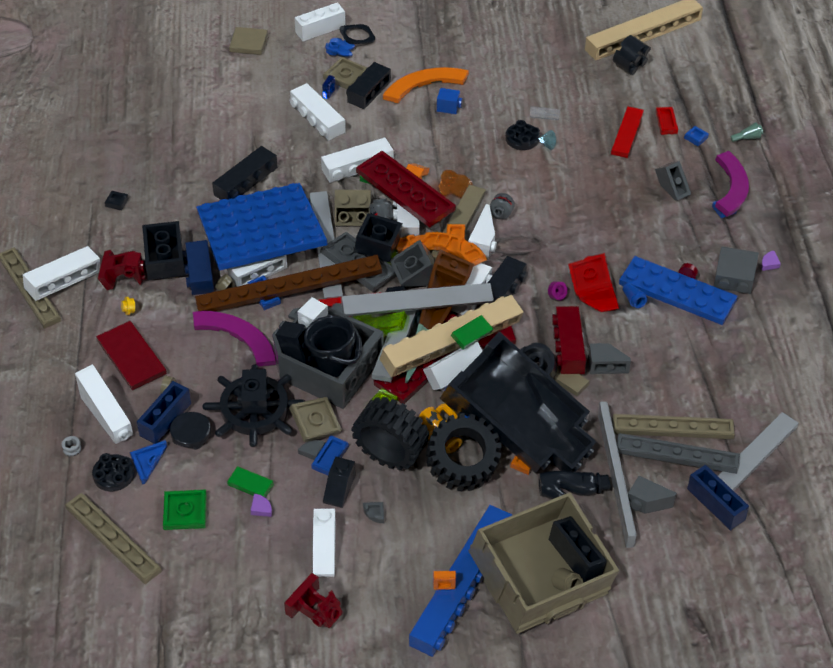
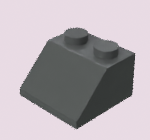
[390,240,435,286]
[714,246,759,294]

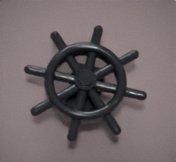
[202,364,305,447]

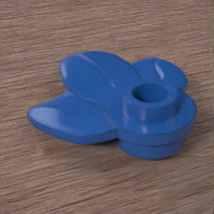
[325,38,356,56]

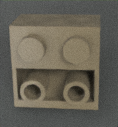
[335,190,371,226]

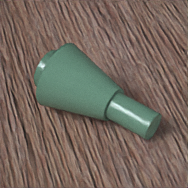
[730,122,763,142]

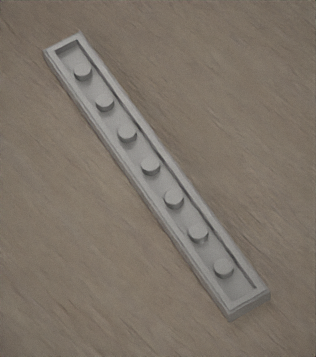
[309,191,343,299]
[341,283,494,317]
[598,402,637,548]

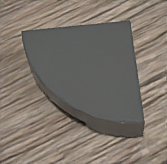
[298,440,325,460]
[363,502,384,523]

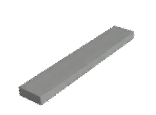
[372,310,419,382]
[718,412,799,491]

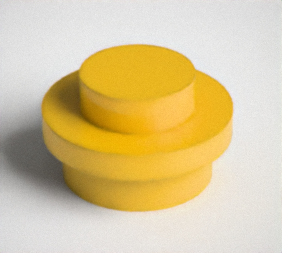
[121,296,135,315]

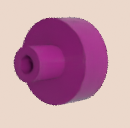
[548,281,567,300]

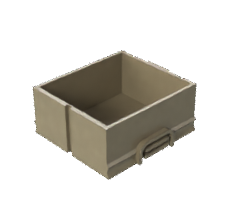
[468,492,619,634]

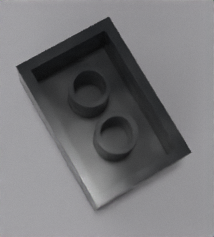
[142,221,185,280]

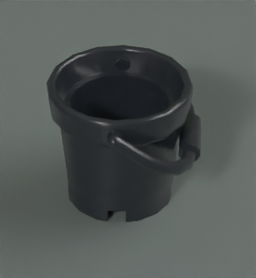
[304,314,362,377]

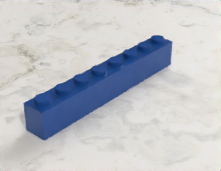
[409,505,512,657]

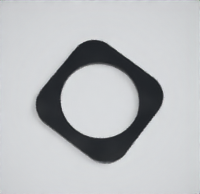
[340,24,375,44]

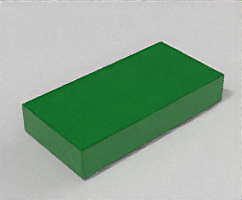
[451,315,493,350]
[227,466,274,498]

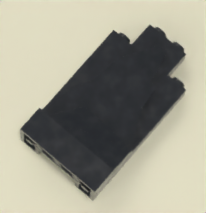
[440,331,596,473]

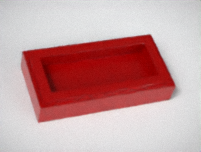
[655,107,678,135]

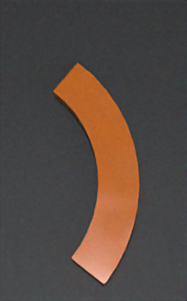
[383,67,469,103]
[396,232,487,266]

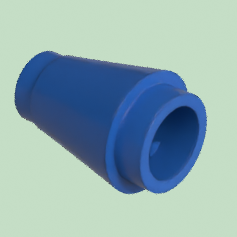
[622,283,647,308]

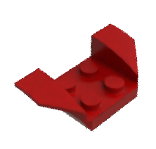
[568,253,619,312]

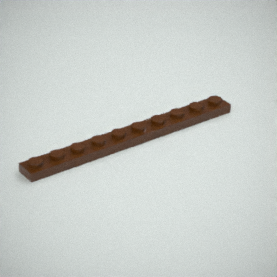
[195,255,382,312]

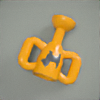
[419,403,462,454]

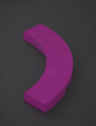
[715,151,749,217]
[193,311,276,367]

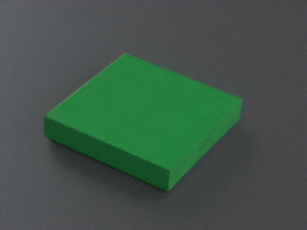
[163,489,207,530]

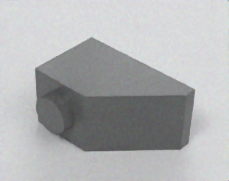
[655,161,691,201]
[588,343,631,374]
[628,476,677,514]

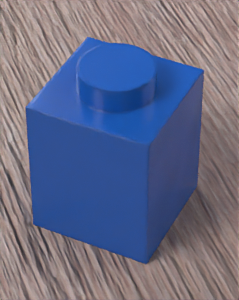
[437,88,462,114]

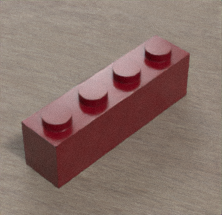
[552,306,586,374]

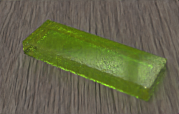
[358,311,407,333]

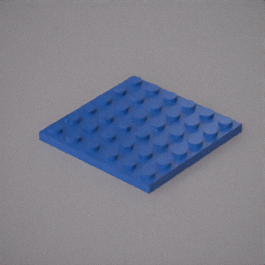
[196,183,327,271]

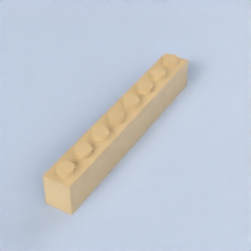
[585,0,703,61]
[380,295,524,378]

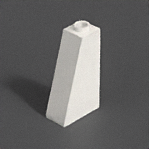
[75,364,133,444]

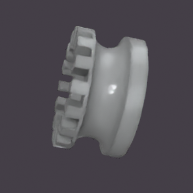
[62,436,81,457]

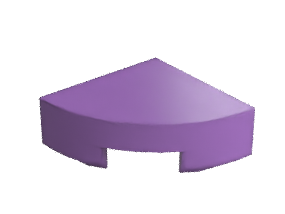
[761,251,781,271]
[251,494,272,517]

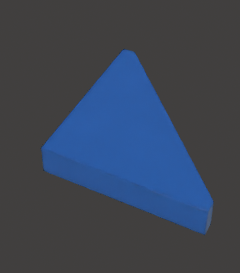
[130,440,167,485]

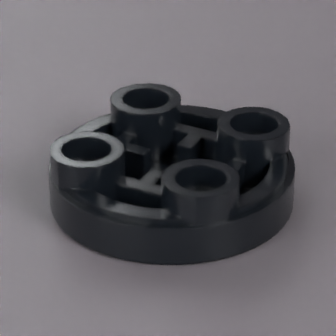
[505,120,540,150]
[170,412,211,450]
[92,453,134,492]

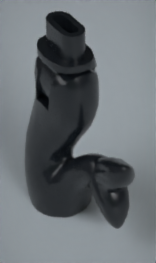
[538,471,610,499]

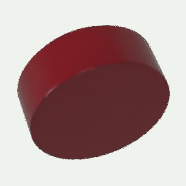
[679,263,698,279]

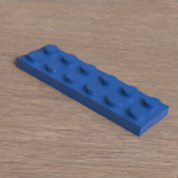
[619,256,738,325]

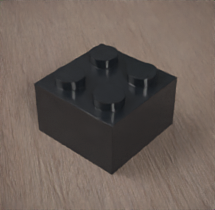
[354,213,403,262]

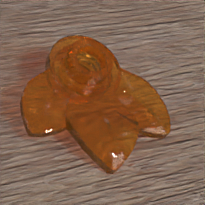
[439,170,473,198]

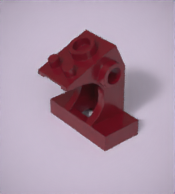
[97,250,147,290]
[284,573,343,628]

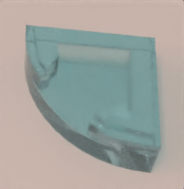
[539,130,556,150]

